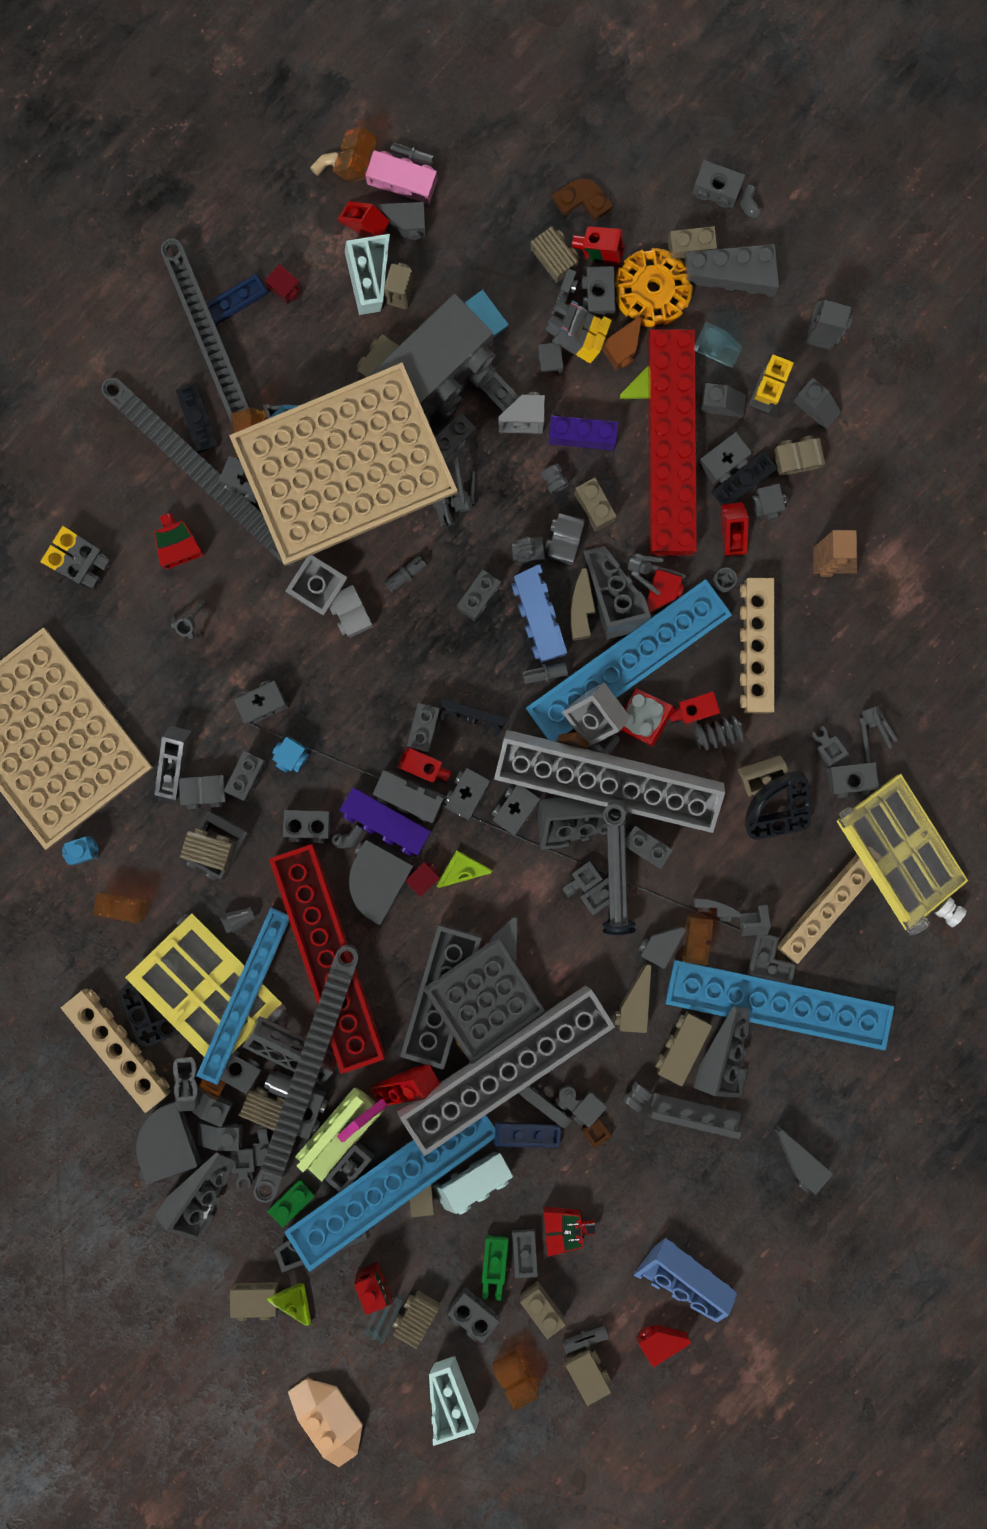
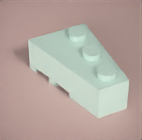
[345,234,390,315]
[432,1152,513,1214]
[429,1356,479,1446]

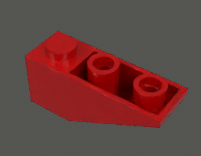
[370,1064,440,1105]

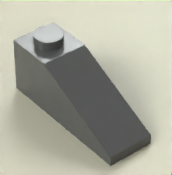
[154,726,192,800]
[775,1125,833,1195]

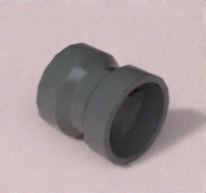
[540,464,570,494]
[712,568,737,593]
[622,1081,653,1113]

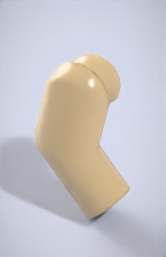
[310,152,344,176]

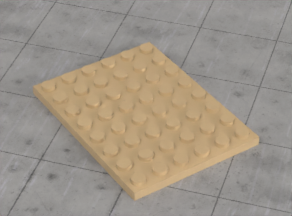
[229,363,458,566]
[0,627,153,850]

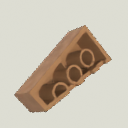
[813,530,857,577]

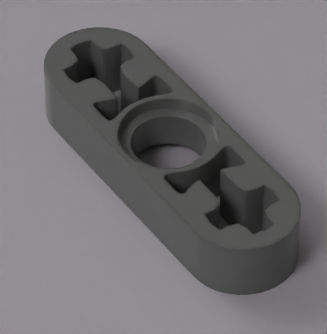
[519,1085,573,1129]

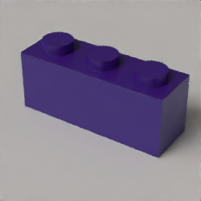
[548,416,618,451]

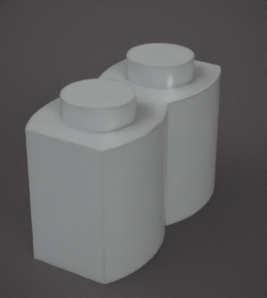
[329,585,373,638]

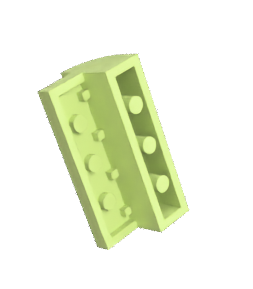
[295,1088,385,1181]

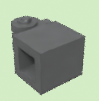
[512,536,545,566]
[556,1084,607,1128]

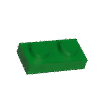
[267,1178,316,1228]

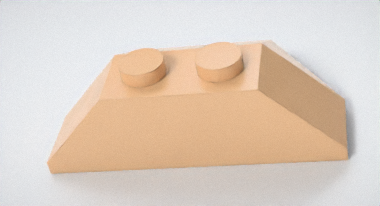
[288,1378,363,1467]

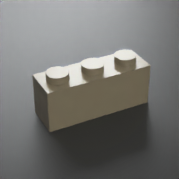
[655,1011,712,1086]

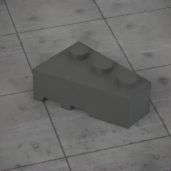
[805,300,853,350]
[373,769,446,823]

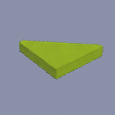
[620,366,648,399]
[437,850,493,888]
[267,1283,312,1326]

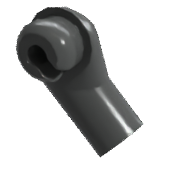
[740,185,761,219]
[332,825,365,849]

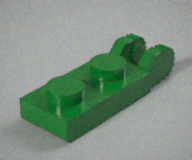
[482,1235,508,1301]

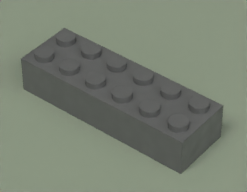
[400,924,482,1070]

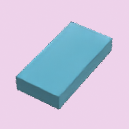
[465,290,509,338]

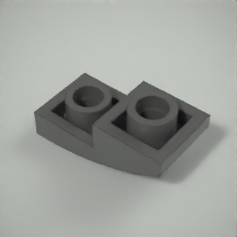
[692,897,740,921]

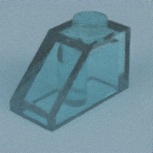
[695,322,742,368]

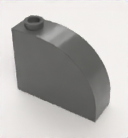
[349,840,414,925]
[136,1100,202,1185]

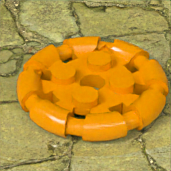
[614,248,693,327]

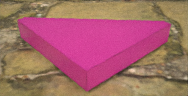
[337,1099,387,1143]

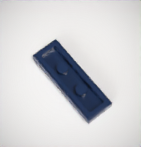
[207,273,269,325]
[494,1122,562,1148]

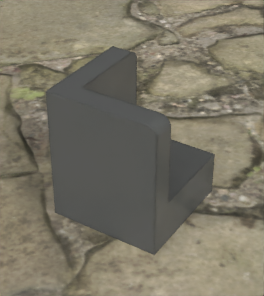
[537,343,563,375]
[738,905,771,936]

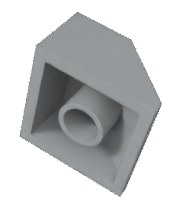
[499,392,545,434]
[286,555,347,616]
[562,682,631,747]

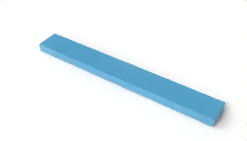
[196,907,289,1085]

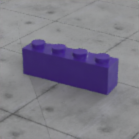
[340,787,432,857]

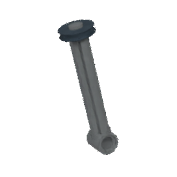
[602,800,636,935]

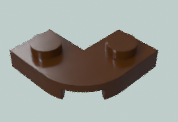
[552,179,613,222]

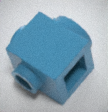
[272,737,309,773]
[62,836,99,865]

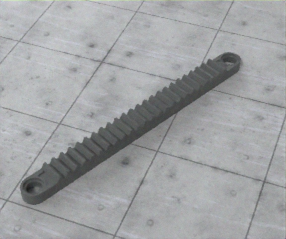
[161,238,257,433]
[101,378,300,567]
[253,944,359,1203]

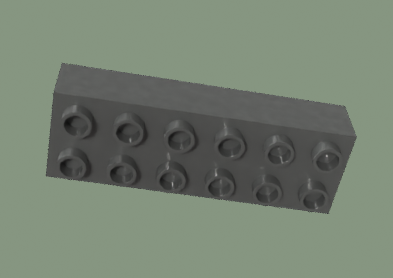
[368,293,496,423]

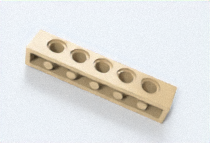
[740,578,774,714]
[777,847,881,964]
[61,988,171,1113]

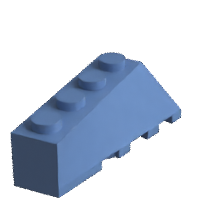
[511,565,567,663]
[634,1238,738,1322]

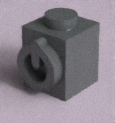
[751,484,787,521]

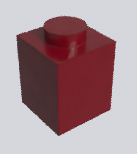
[265,264,302,305]
[405,862,441,897]

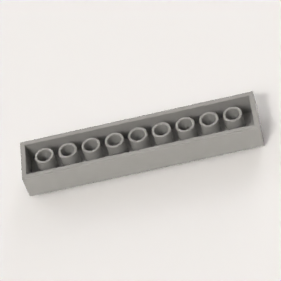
[494,730,725,833]
[397,985,615,1156]

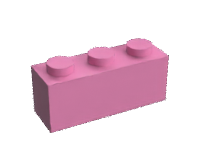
[365,150,438,205]

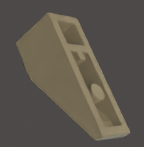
[614,963,651,1033]

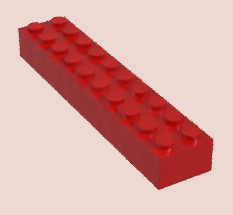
[647,330,697,556]
[269,844,386,1074]

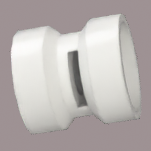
[934,897,966,927]

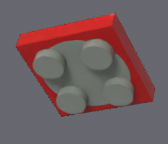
[620,688,675,747]

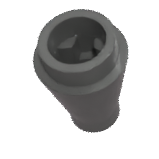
[220,907,255,934]

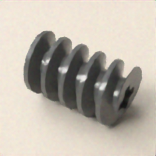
[694,716,744,751]

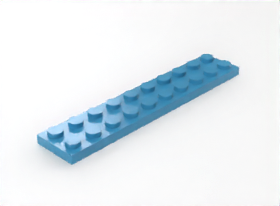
[526,579,732,742]
[665,959,894,1051]
[284,1115,495,1272]

